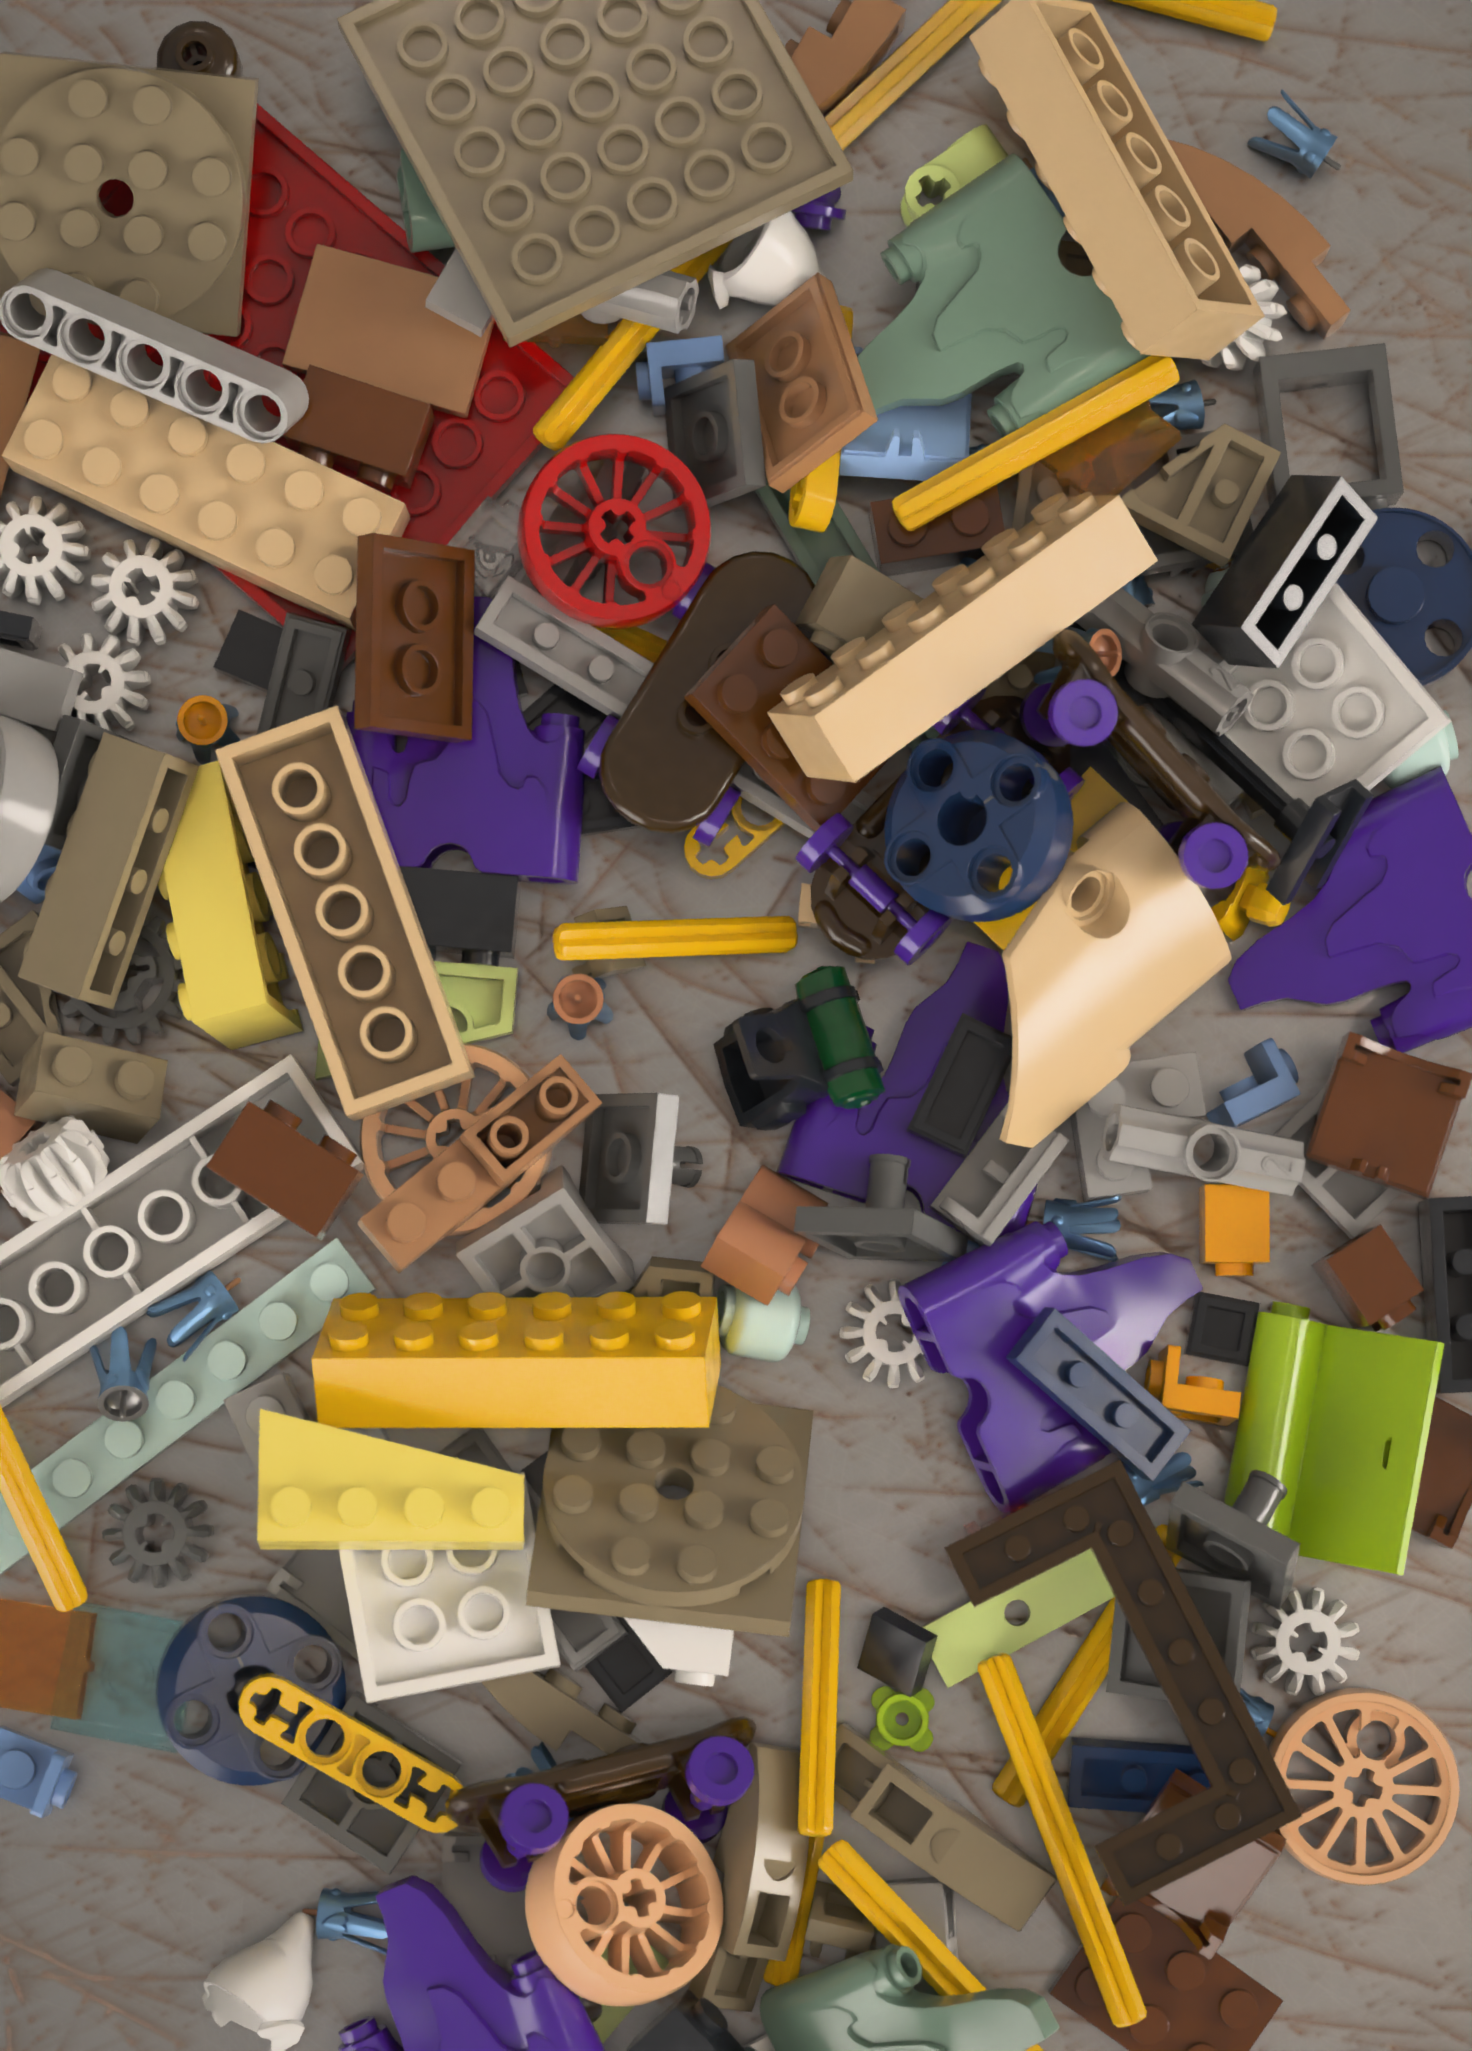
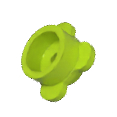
[869,1686,935,1752]

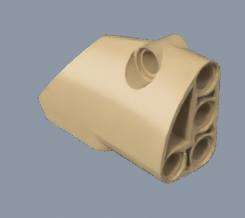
[999,802,1231,1148]

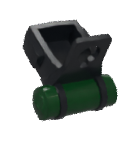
[713,966,886,1131]

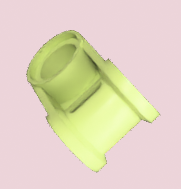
[900,124,1009,227]

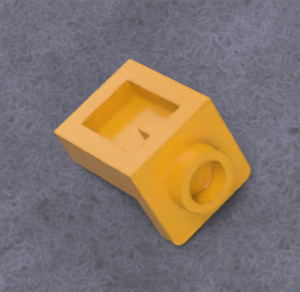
[1144,1344,1241,1426]

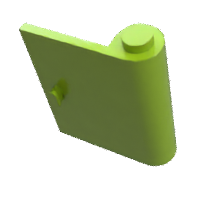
[1224,1301,1444,1576]

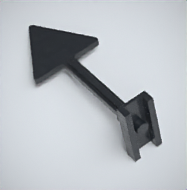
[1070,622,1374,906]

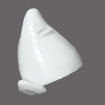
[708,211,837,309]
[202,1912,316,2051]

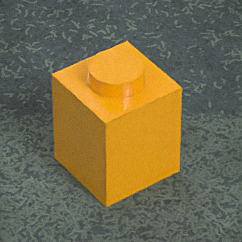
[1199,1184,1270,1277]

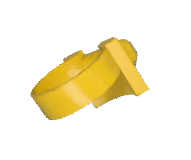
[1211,866,1291,941]

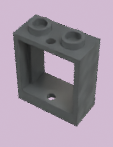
[1253,343,1404,510]

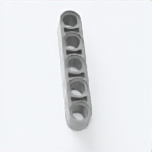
[0,268,309,443]

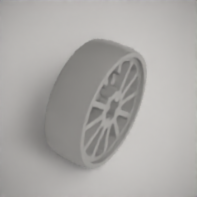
[0,715,59,903]

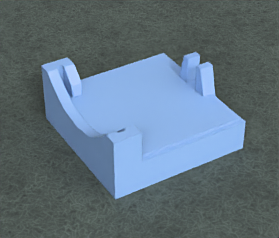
[839,347,972,481]

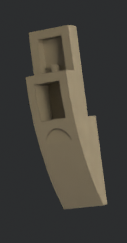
[481,1668,641,1754]
[834,1723,1057,1932]
[689,1742,809,2012]

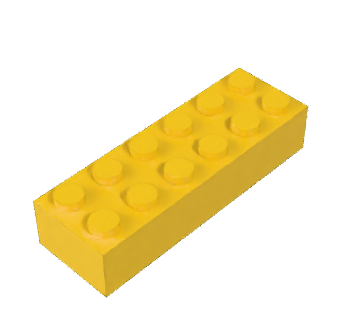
[312,1291,721,1428]

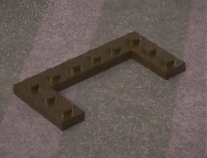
[944,1460,1303,1906]

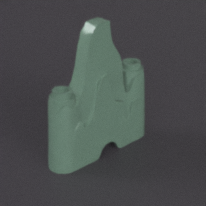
[857,153,1150,438]
[760,1944,1060,2051]

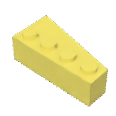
[157,760,303,1050]
[257,1409,524,1550]

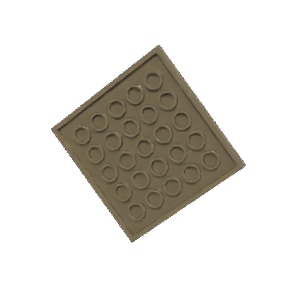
[337,0,854,348]

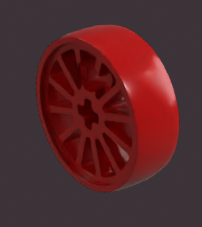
[517,434,711,629]

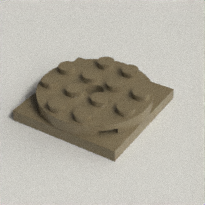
[0,51,259,337]
[526,1386,814,1637]

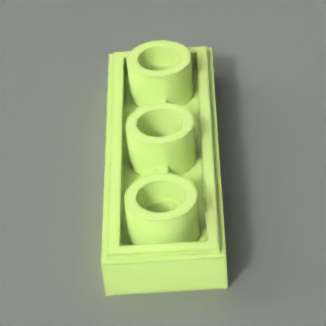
[922,1549,1115,1688]

